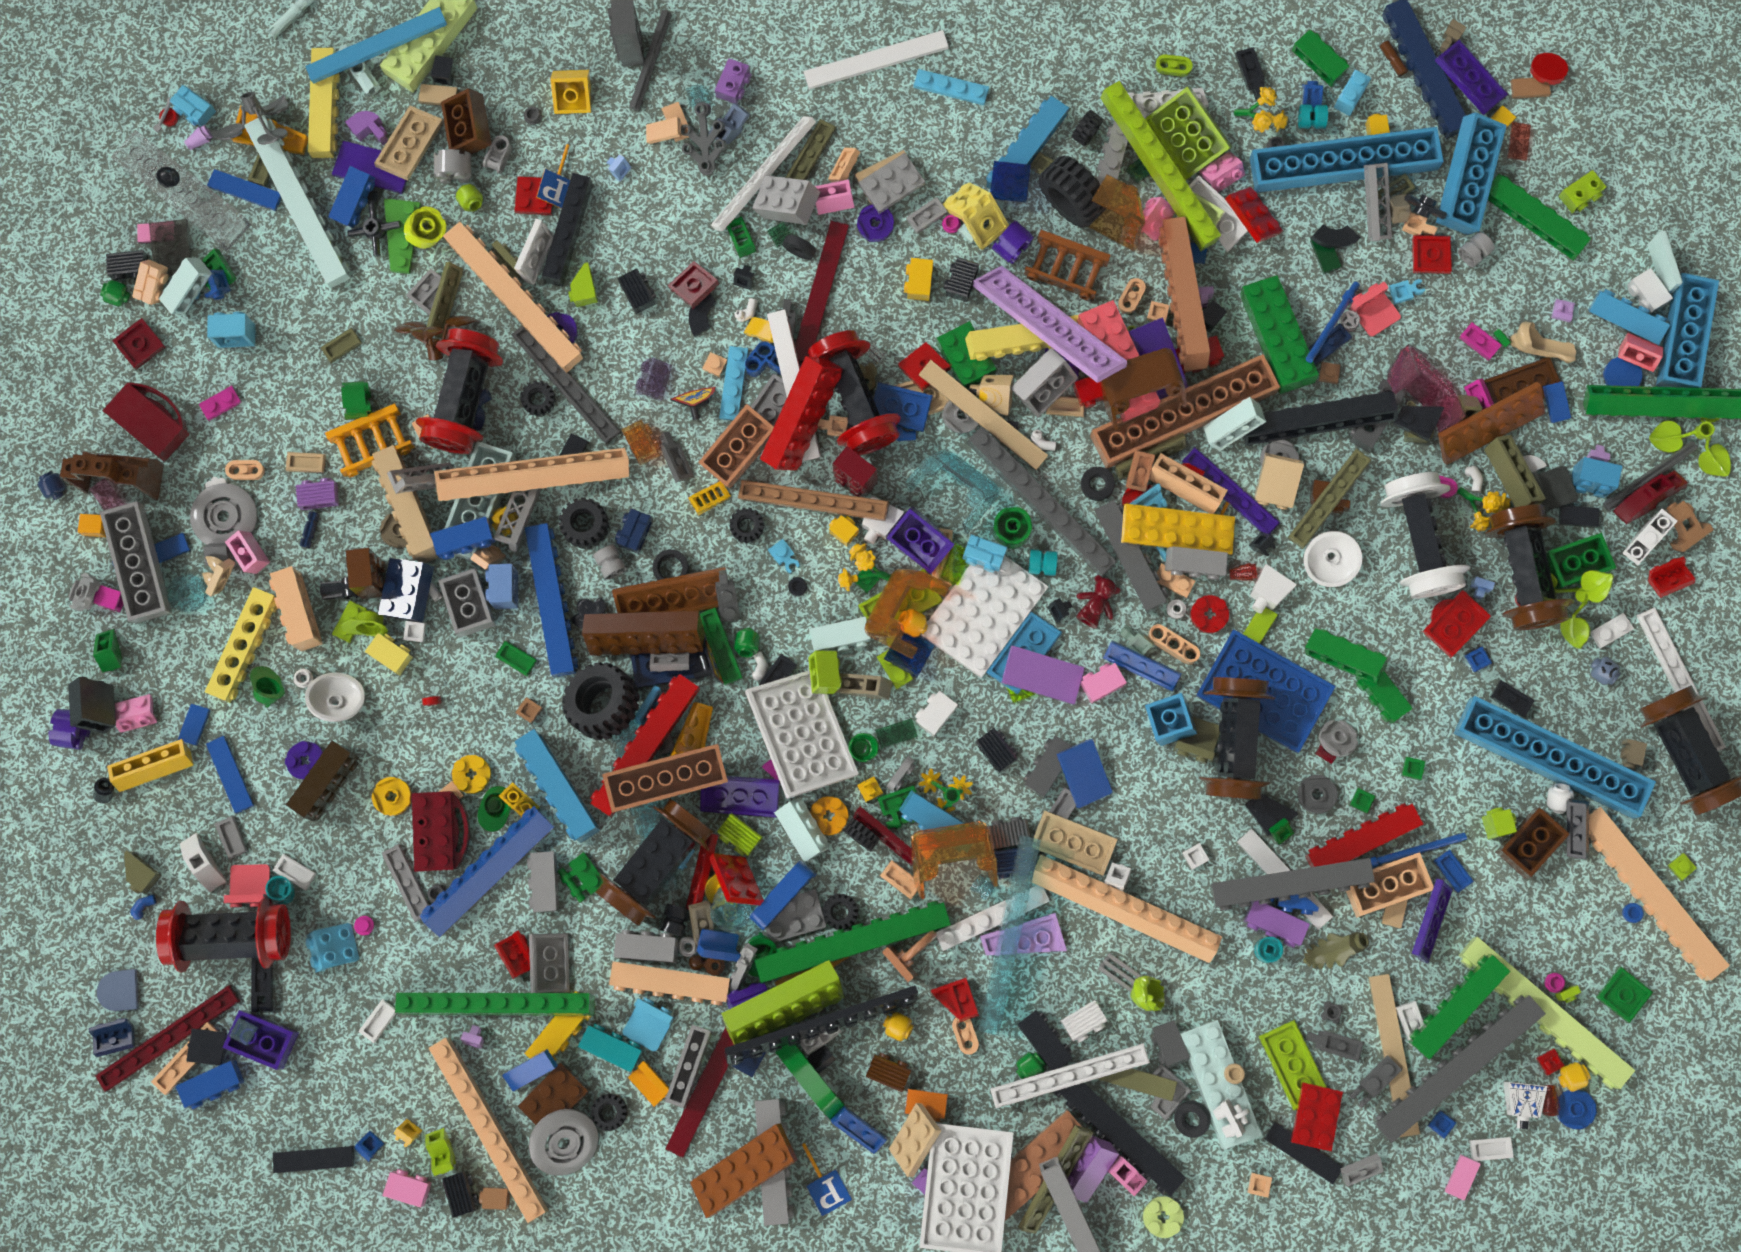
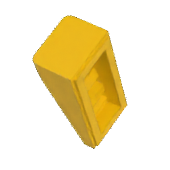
[688,481,731,516]

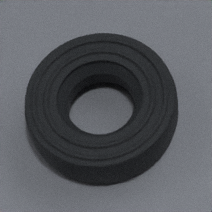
[782,235,816,260]
[1081,467,1115,501]
[1174,1101,1211,1138]

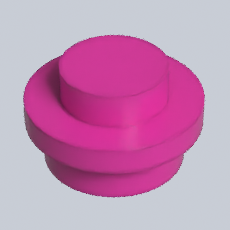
[942,215,961,233]
[354,916,374,936]
[1544,973,1565,993]

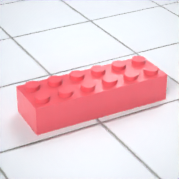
[1077,300,1160,422]

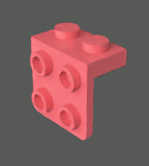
[1349,281,1401,337]
[224,864,270,908]

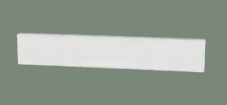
[1237,829,1333,930]

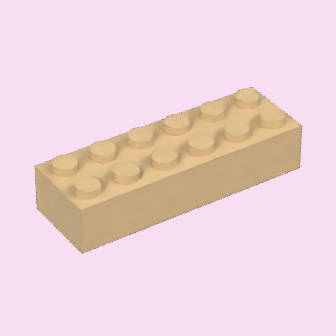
[372,445,438,563]

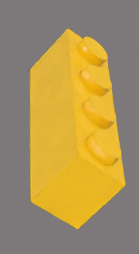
[107,739,194,792]
[524,991,596,1061]

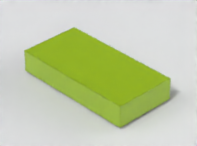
[1243,607,1278,644]

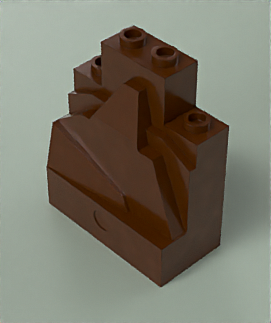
[60,452,164,501]

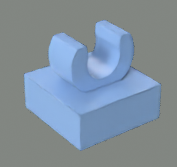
[606,155,632,182]
[1470,576,1495,600]

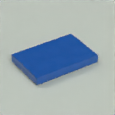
[874,382,933,432]
[1057,739,1113,808]

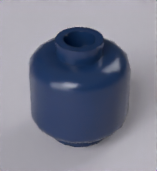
[37,471,67,500]

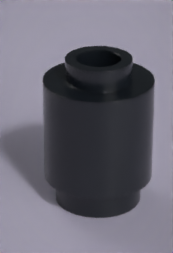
[93,778,114,804]

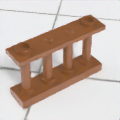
[1024,230,1111,301]

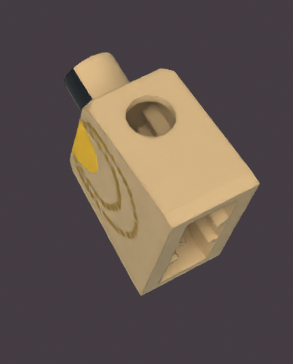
[969,375,1014,416]

